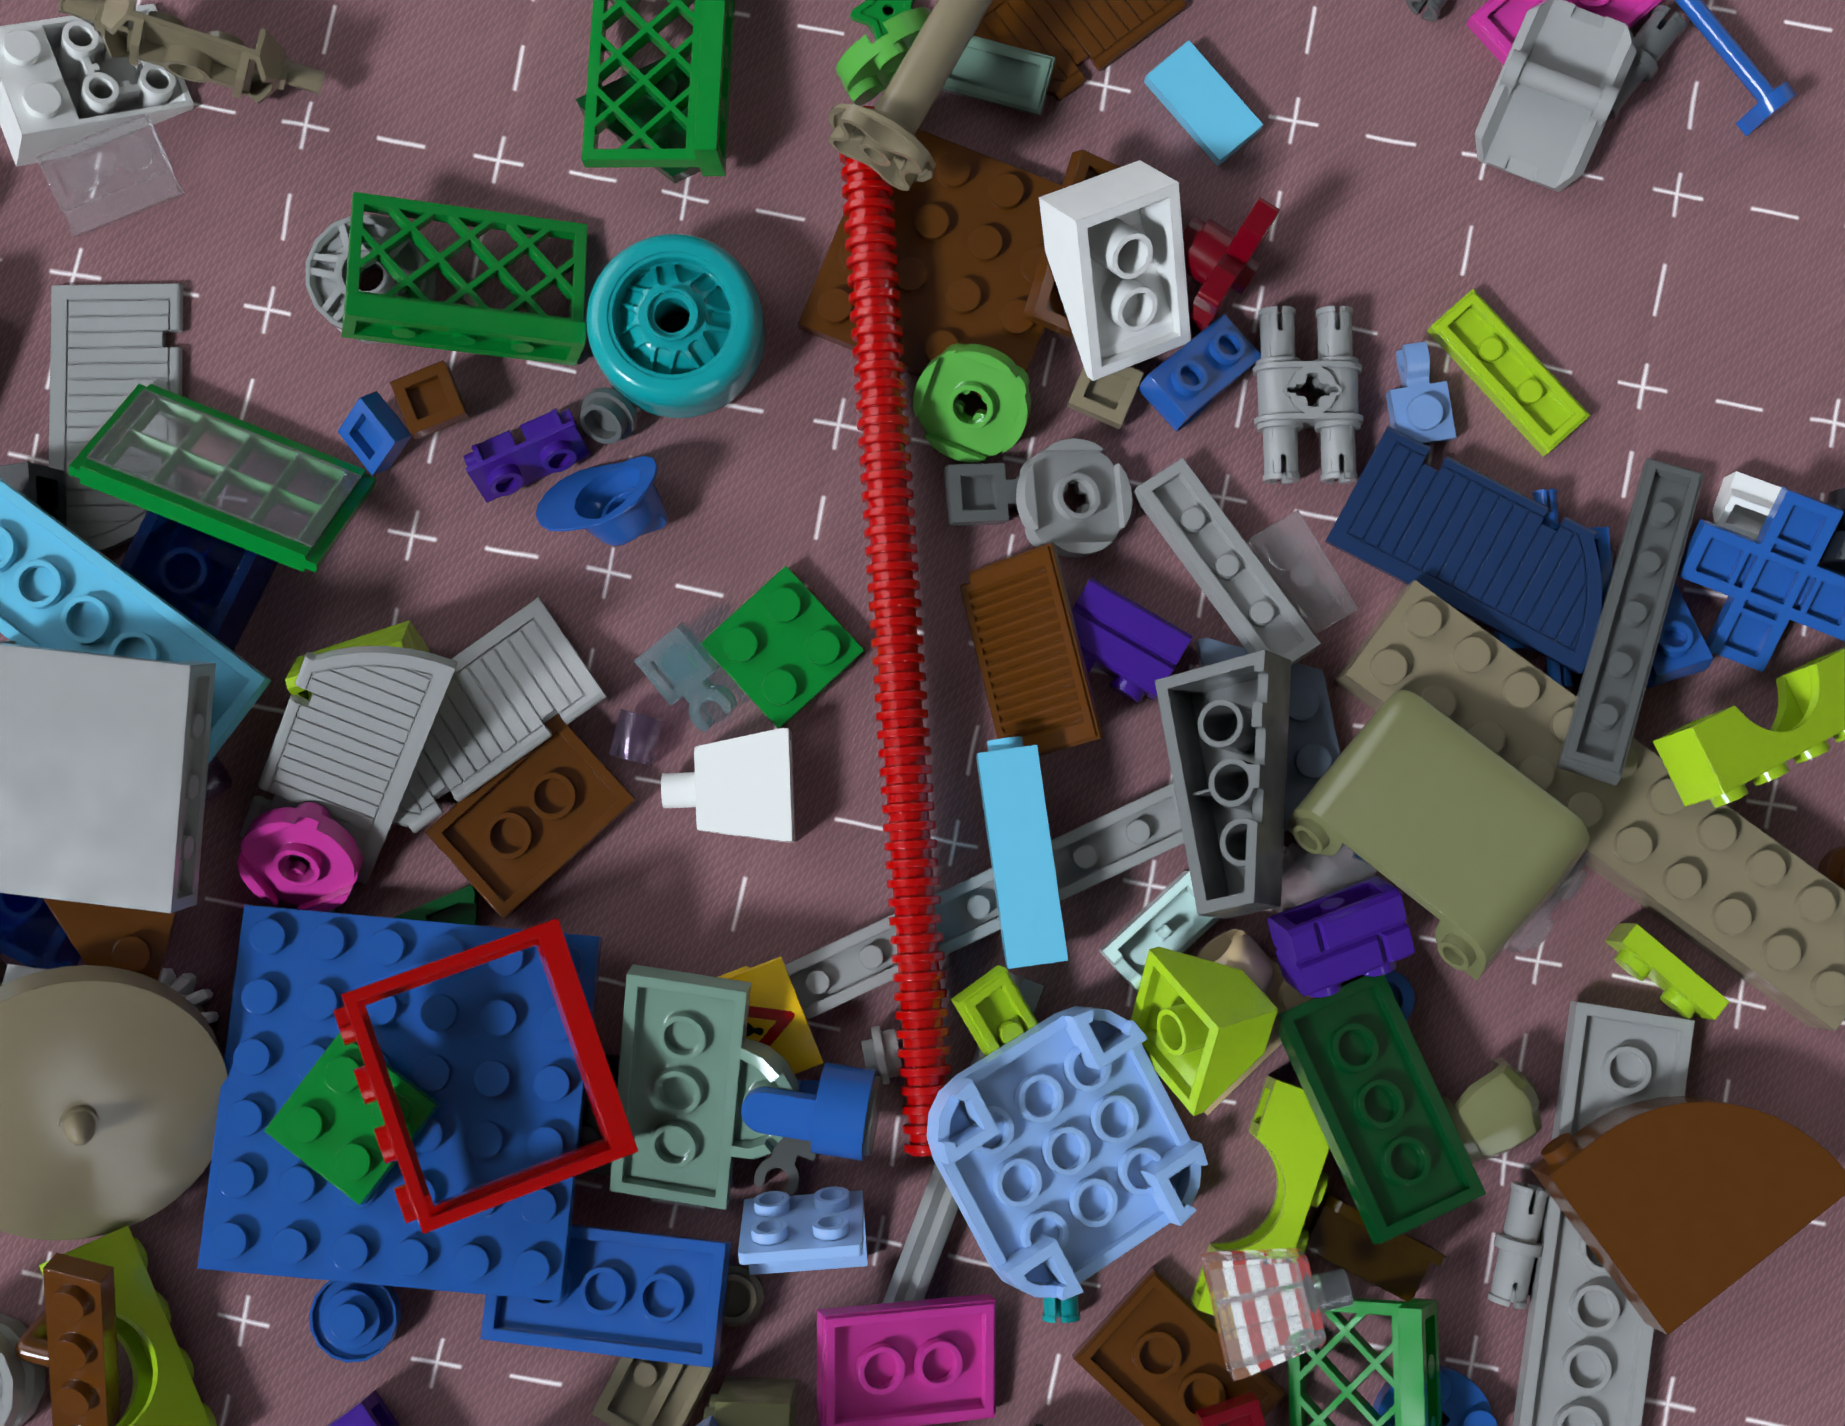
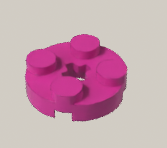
[237,802,363,912]

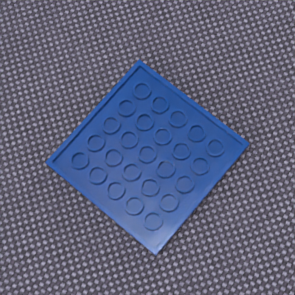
[197,905,602,1301]

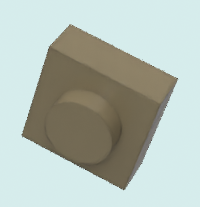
[1067,367,1144,430]

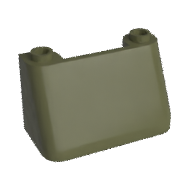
[1285,690,1590,981]

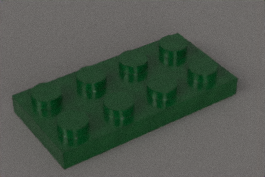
[1274,975,1486,1244]

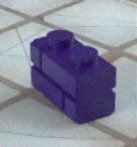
[1072,577,1193,703]
[1267,876,1415,998]

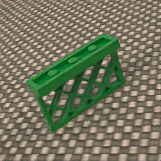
[581,0,736,177]
[341,192,587,366]
[1287,1294,1442,1426]

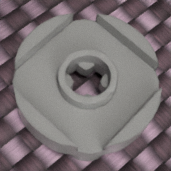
[1016,438,1132,558]

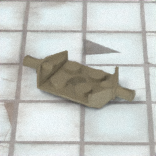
[58,0,326,103]

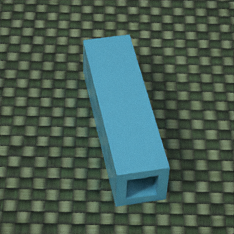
[976,736,1068,969]

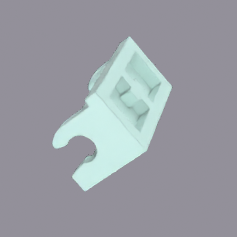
[1098,871,1220,993]

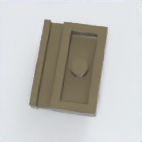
[591,1343,727,1426]

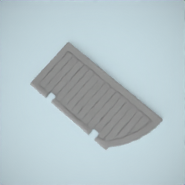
[49,284,184,553]
[392,597,607,833]
[240,646,458,885]

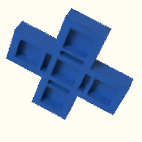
[1677,486,1845,672]

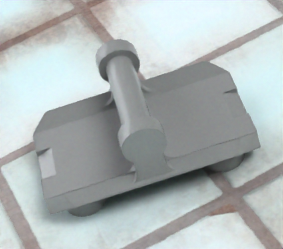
[1475,0,1637,192]

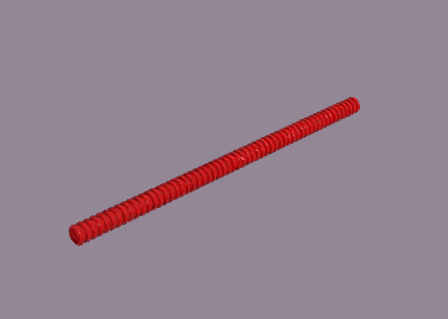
[839,106,952,1157]

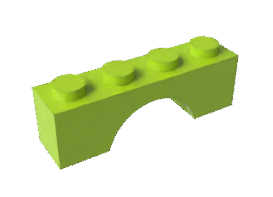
[1653,647,1845,808]
[1191,1075,1330,1316]
[39,1225,217,1426]

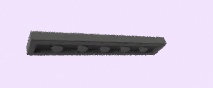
[1556,458,1704,786]

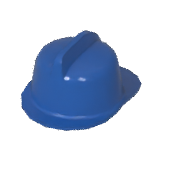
[536,456,668,547]

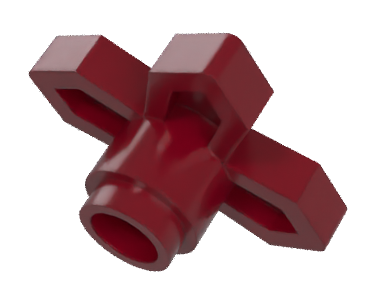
[1183,197,1280,332]

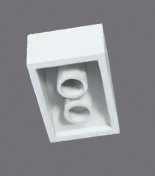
[1039,160,1191,381]

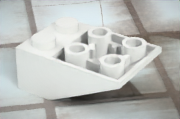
[0,3,194,167]

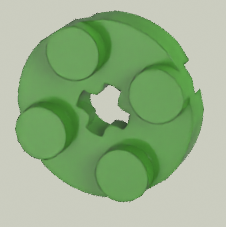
[836,7,931,106]
[913,343,1031,463]

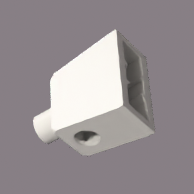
[661,728,796,843]

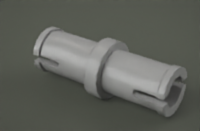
[1487,1181,1550,1309]

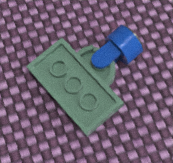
[610,964,883,1210]

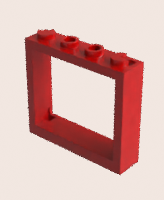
[333,918,639,1234]

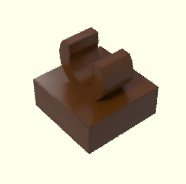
[390,360,470,440]

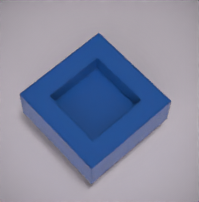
[337,391,412,476]

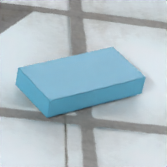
[1144,40,1263,167]

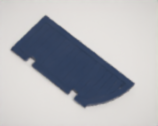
[1325,426,1602,674]

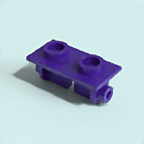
[463,408,591,503]

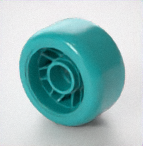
[586,233,766,418]

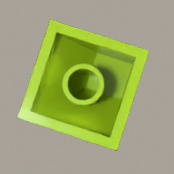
[1130,946,1278,1116]

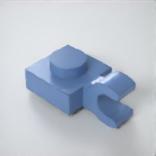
[1385,341,1456,445]

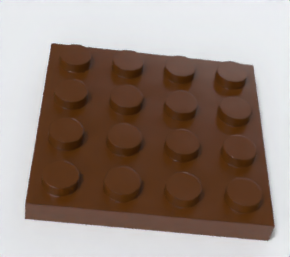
[798,129,1062,402]

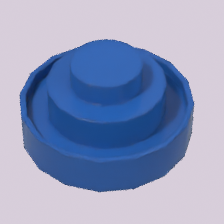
[309,1281,401,1363]

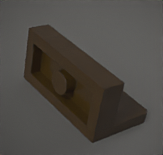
[1306,1191,1447,1301]

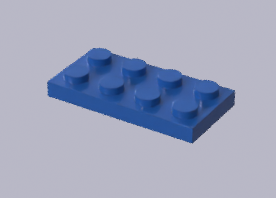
[480,1224,731,1368]

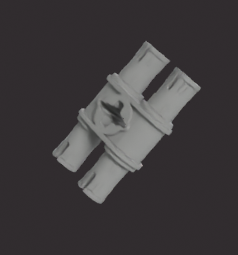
[1253,306,1364,485]

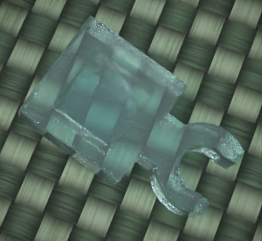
[634,622,737,732]

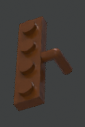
[15,1253,120,1426]

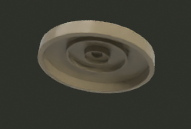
[0,965,228,1240]

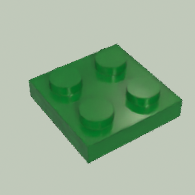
[700,566,865,729]
[264,1032,441,1205]

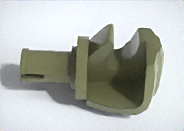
[1442,1057,1542,1164]

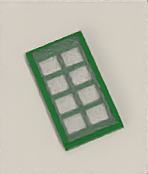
[69,384,376,573]

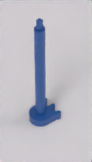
[1675,0,1798,137]

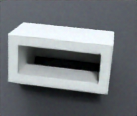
[1712,471,1782,540]

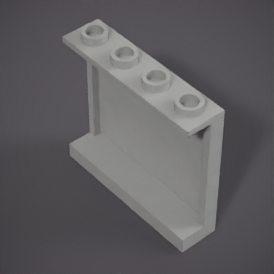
[0,640,216,913]

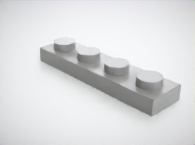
[1133,458,1321,666]

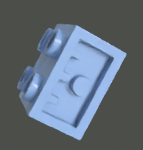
[738,1186,868,1275]

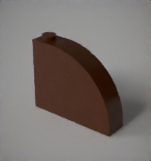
[1530,1096,1845,1335]

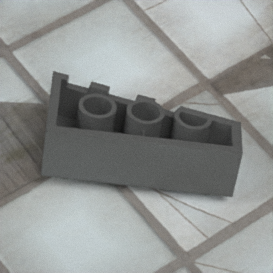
[1155,650,1291,919]

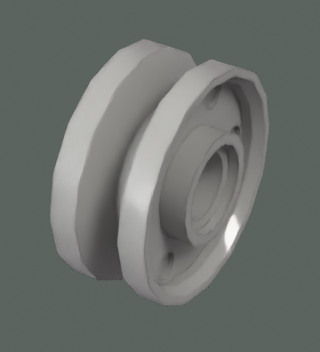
[306,214,436,344]

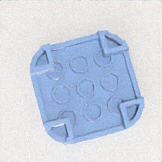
[927,1006,1208,1301]

